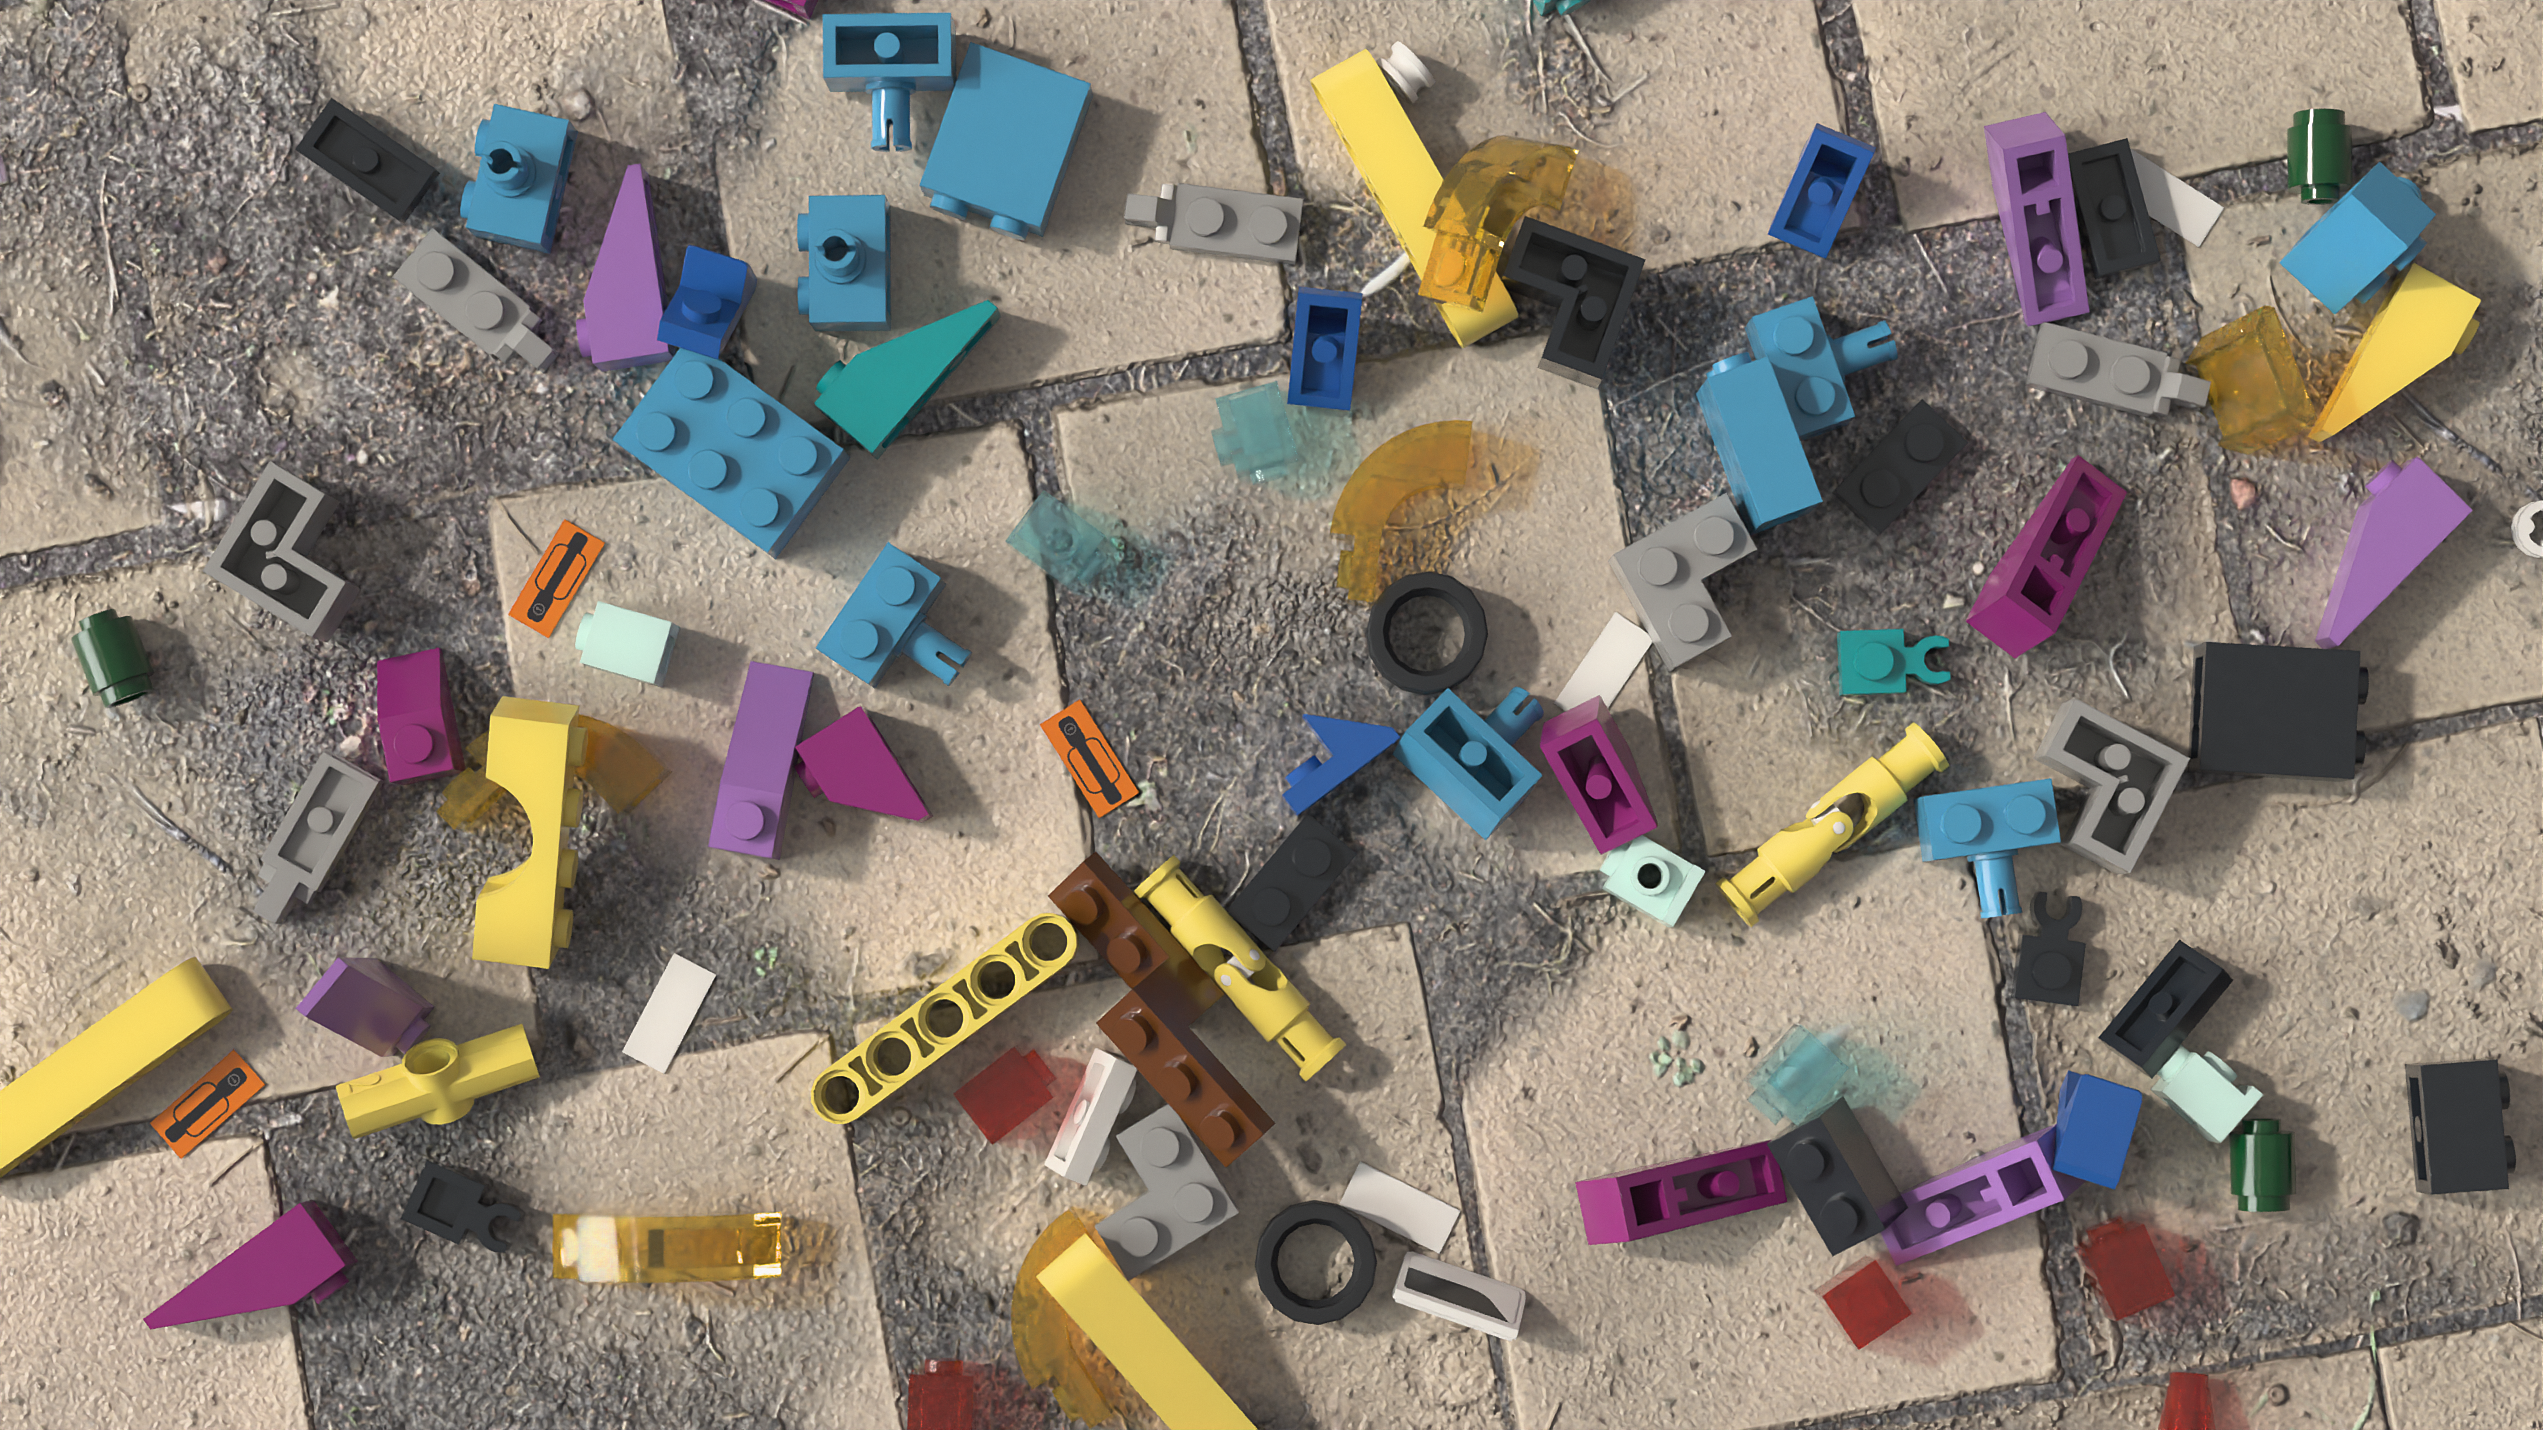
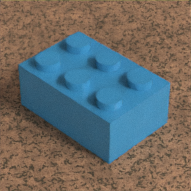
[612,348,850,560]

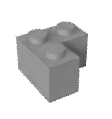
[203,461,361,643]
[1608,493,1757,672]
[2033,698,2190,875]
[1094,1103,1239,1281]

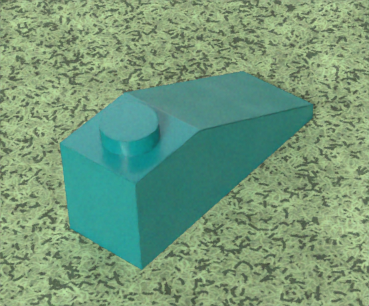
[814,300,1001,460]

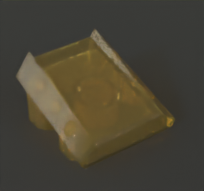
[2185,305,2318,455]

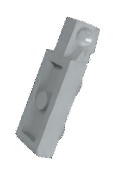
[1124,183,1303,265]
[393,228,559,374]
[2025,322,2211,417]
[253,749,384,926]

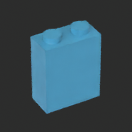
[919,42,1093,241]
[1696,352,1823,535]

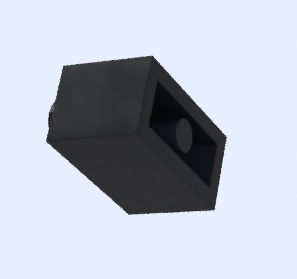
[2405,1058,2516,1195]
[1767,1096,1908,1257]

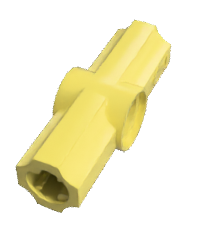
[336,1024,540,1139]

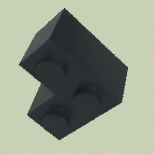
[1501,216,1646,389]

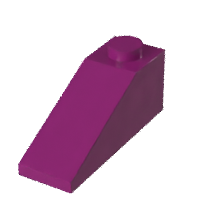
[1966,455,2127,658]
[1575,1140,1787,1245]
[143,1200,358,1330]

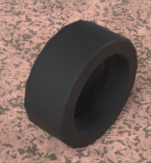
[1366,571,1488,695]
[1255,1200,1377,1325]

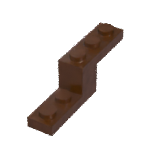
[1048,851,1276,1167]

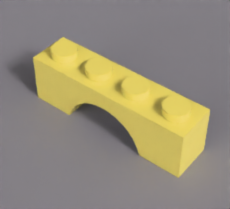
[472,696,588,969]

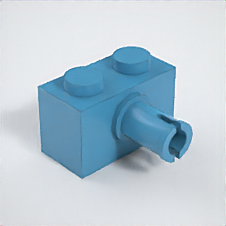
[823,13,957,152]
[460,104,578,254]
[2279,162,2436,314]
[797,195,891,332]
[1744,296,1898,441]
[816,542,972,689]
[1392,687,1544,840]
[1913,778,2061,919]

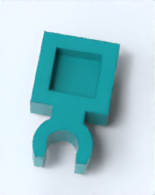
[1837,629,1950,696]

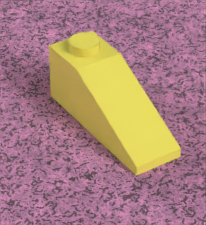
[2308,263,2481,442]

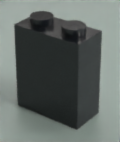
[2188,642,2369,782]

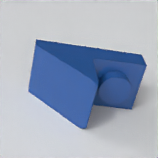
[1768,123,1876,259]
[657,245,757,359]
[1287,286,1363,411]
[1282,714,1400,817]
[2053,1070,2142,1190]

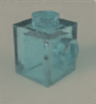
[1210,381,1298,485]
[1005,490,1109,592]
[1743,1024,1849,1126]

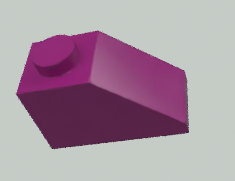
[377,648,466,785]
[1540,695,1658,855]
[794,706,933,823]

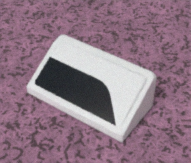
[1391,1251,1526,1342]

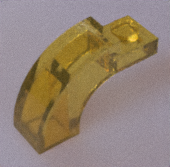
[1418,135,1578,313]
[1329,420,1472,607]
[1011,1206,1114,1429]

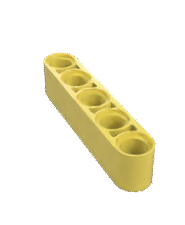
[1310,49,1518,348]
[811,913,1079,1124]
[0,957,233,1178]
[1036,1233,1258,1430]

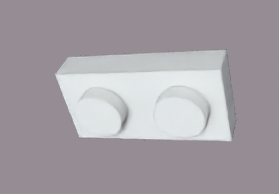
[1044,1048,1137,1186]

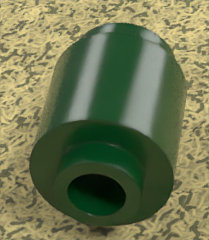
[2287,108,2353,205]
[71,609,154,708]
[2229,1118,2296,1212]

